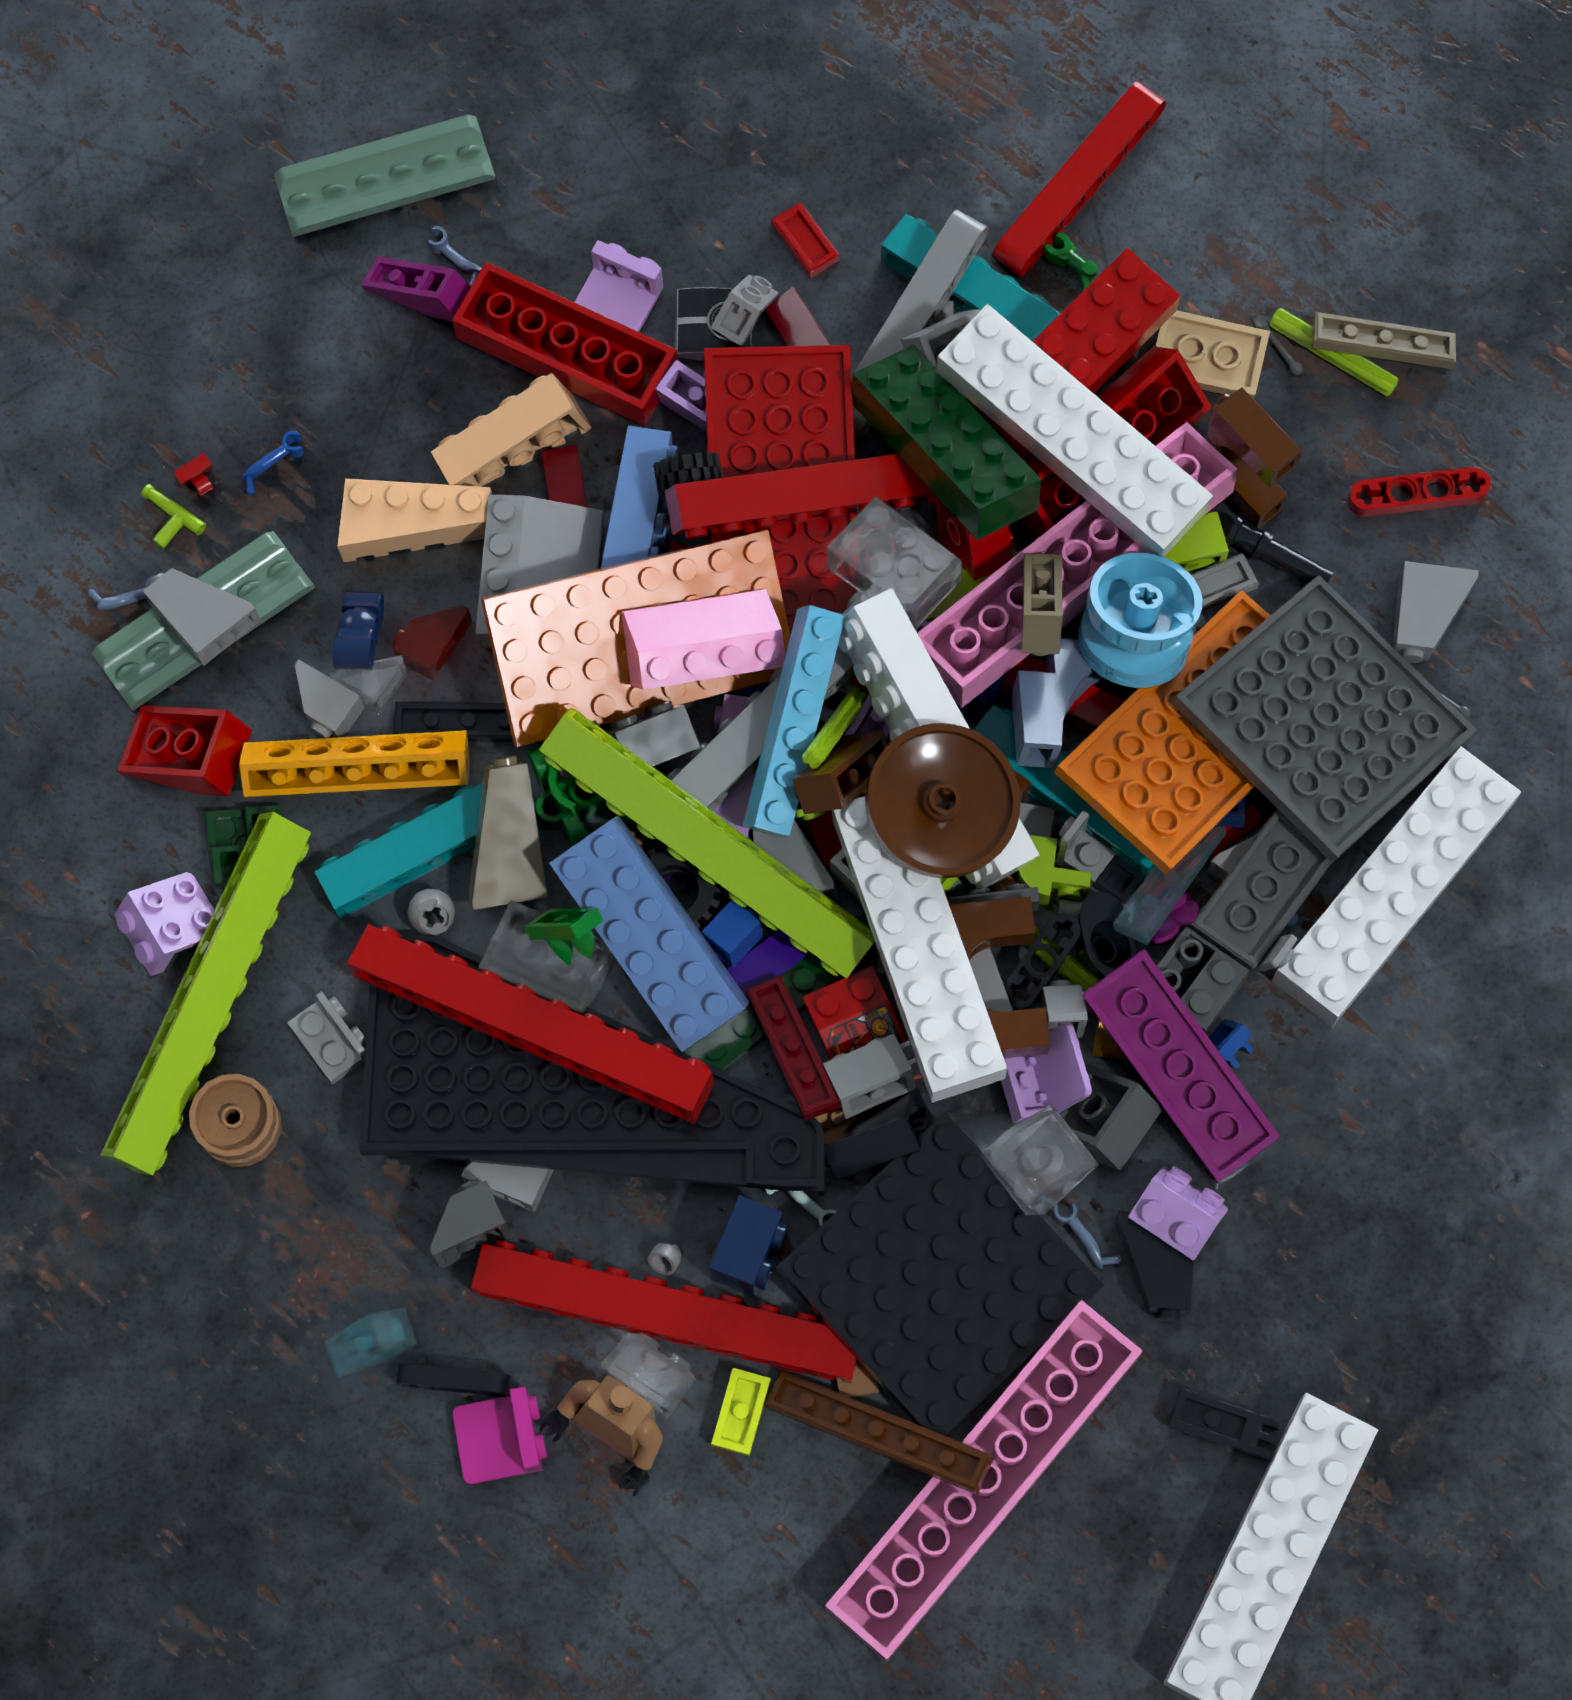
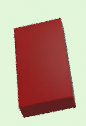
[771,202,840,278]

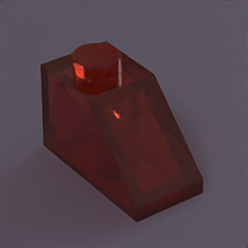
[392,605,472,682]

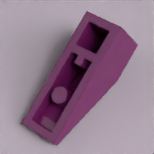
[361,256,471,322]

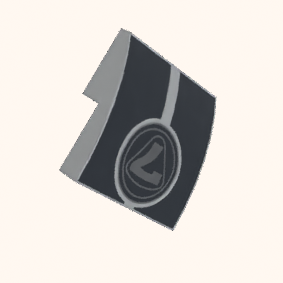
[674,287,751,362]

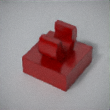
[173,453,213,497]

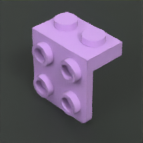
[575,240,664,332]
[114,872,214,976]
[1001,1023,1092,1123]
[1128,1166,1228,1261]

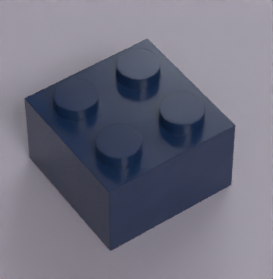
[709,1195,788,1298]

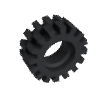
[653,452,723,496]

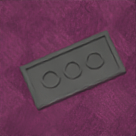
[1190,809,1332,972]

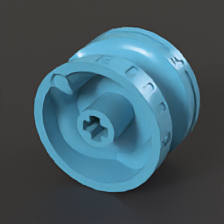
[1078,553,1203,688]

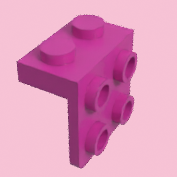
[453,1387,547,1485]

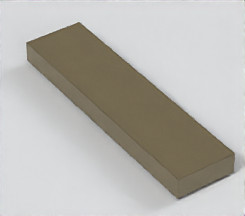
[1312,312,1456,369]

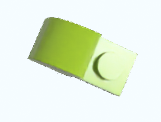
[1015,835,1092,906]

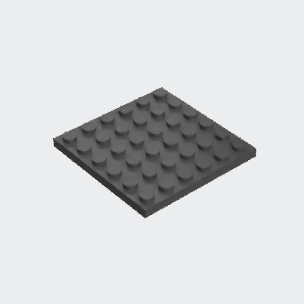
[1171,575,1477,863]

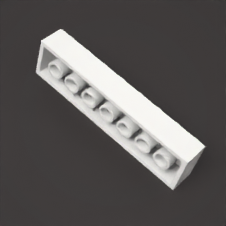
[936,304,1214,557]
[838,588,1039,889]
[1272,746,1521,1028]
[832,796,1007,1103]
[1163,1393,1378,1700]

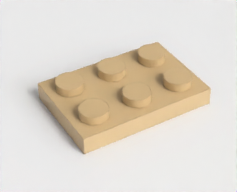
[1156,311,1270,399]

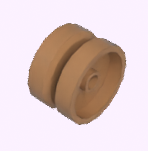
[189,1074,282,1167]

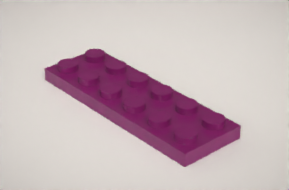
[1080,949,1280,1182]

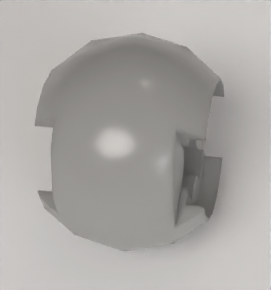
[407,889,455,936]

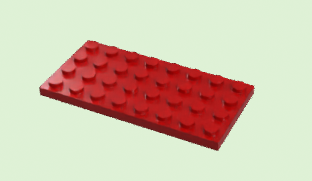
[703,345,861,636]

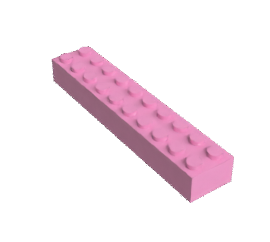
[917,422,1238,708]
[825,1300,1142,1662]

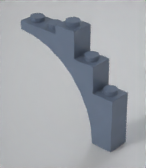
[1011,610,1196,768]

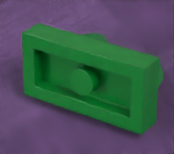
[524,908,604,965]

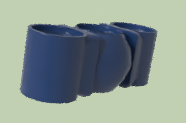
[333,591,384,670]

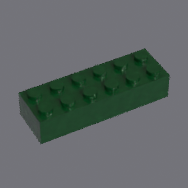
[852,345,1041,540]

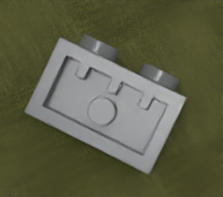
[287,991,366,1085]

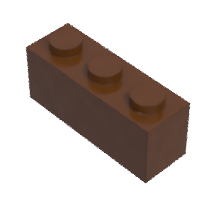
[792,729,888,814]

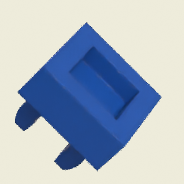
[1209,1019,1253,1068]

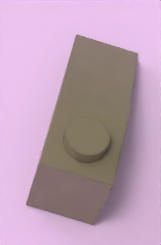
[1021,553,1062,656]

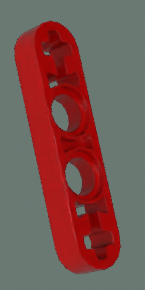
[1348,467,1491,517]

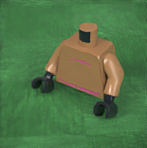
[539,1375,663,1496]

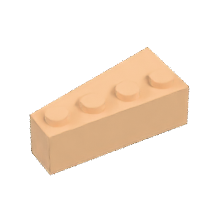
[431,373,593,487]
[337,478,492,563]

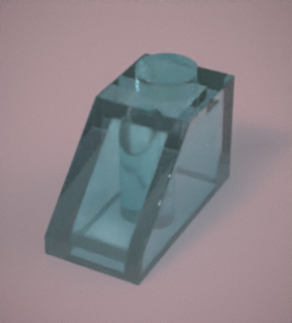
[324,1307,417,1378]

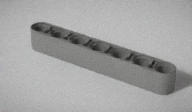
[852,210,989,439]

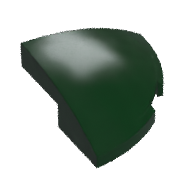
[203,805,283,885]

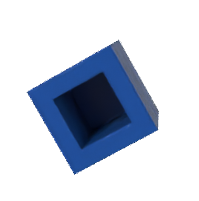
[701,900,763,969]

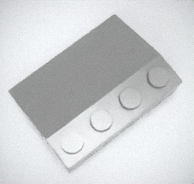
[475,494,604,648]

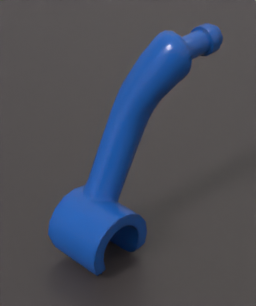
[242,430,304,496]

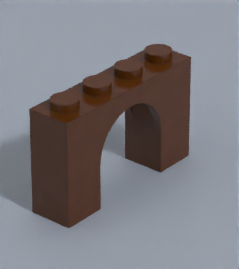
[1205,387,1302,529]
[949,896,1050,1058]

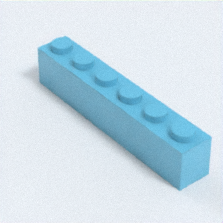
[742,605,845,837]

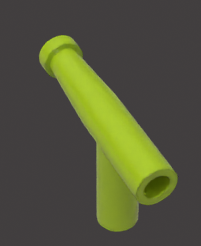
[141,484,206,549]

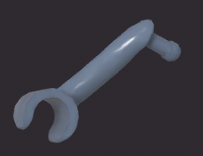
[428,226,482,287]
[87,575,156,610]
[1053,1202,1121,1270]

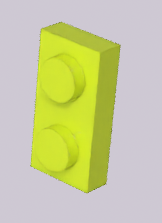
[711,1368,771,1456]

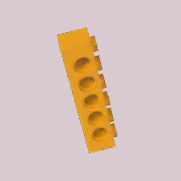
[239,730,470,797]

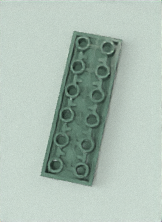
[274,115,496,237]
[91,531,315,711]

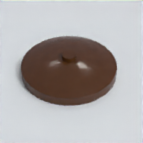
[865,723,1021,878]

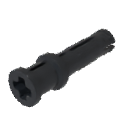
[1226,515,1334,583]

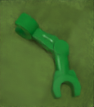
[1043,232,1098,291]

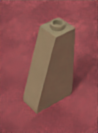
[468,755,548,910]

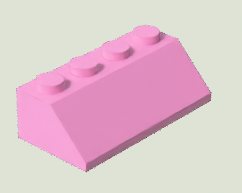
[621,589,785,690]

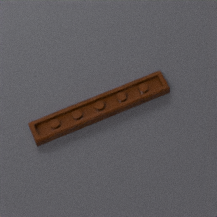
[764,1370,994,1495]

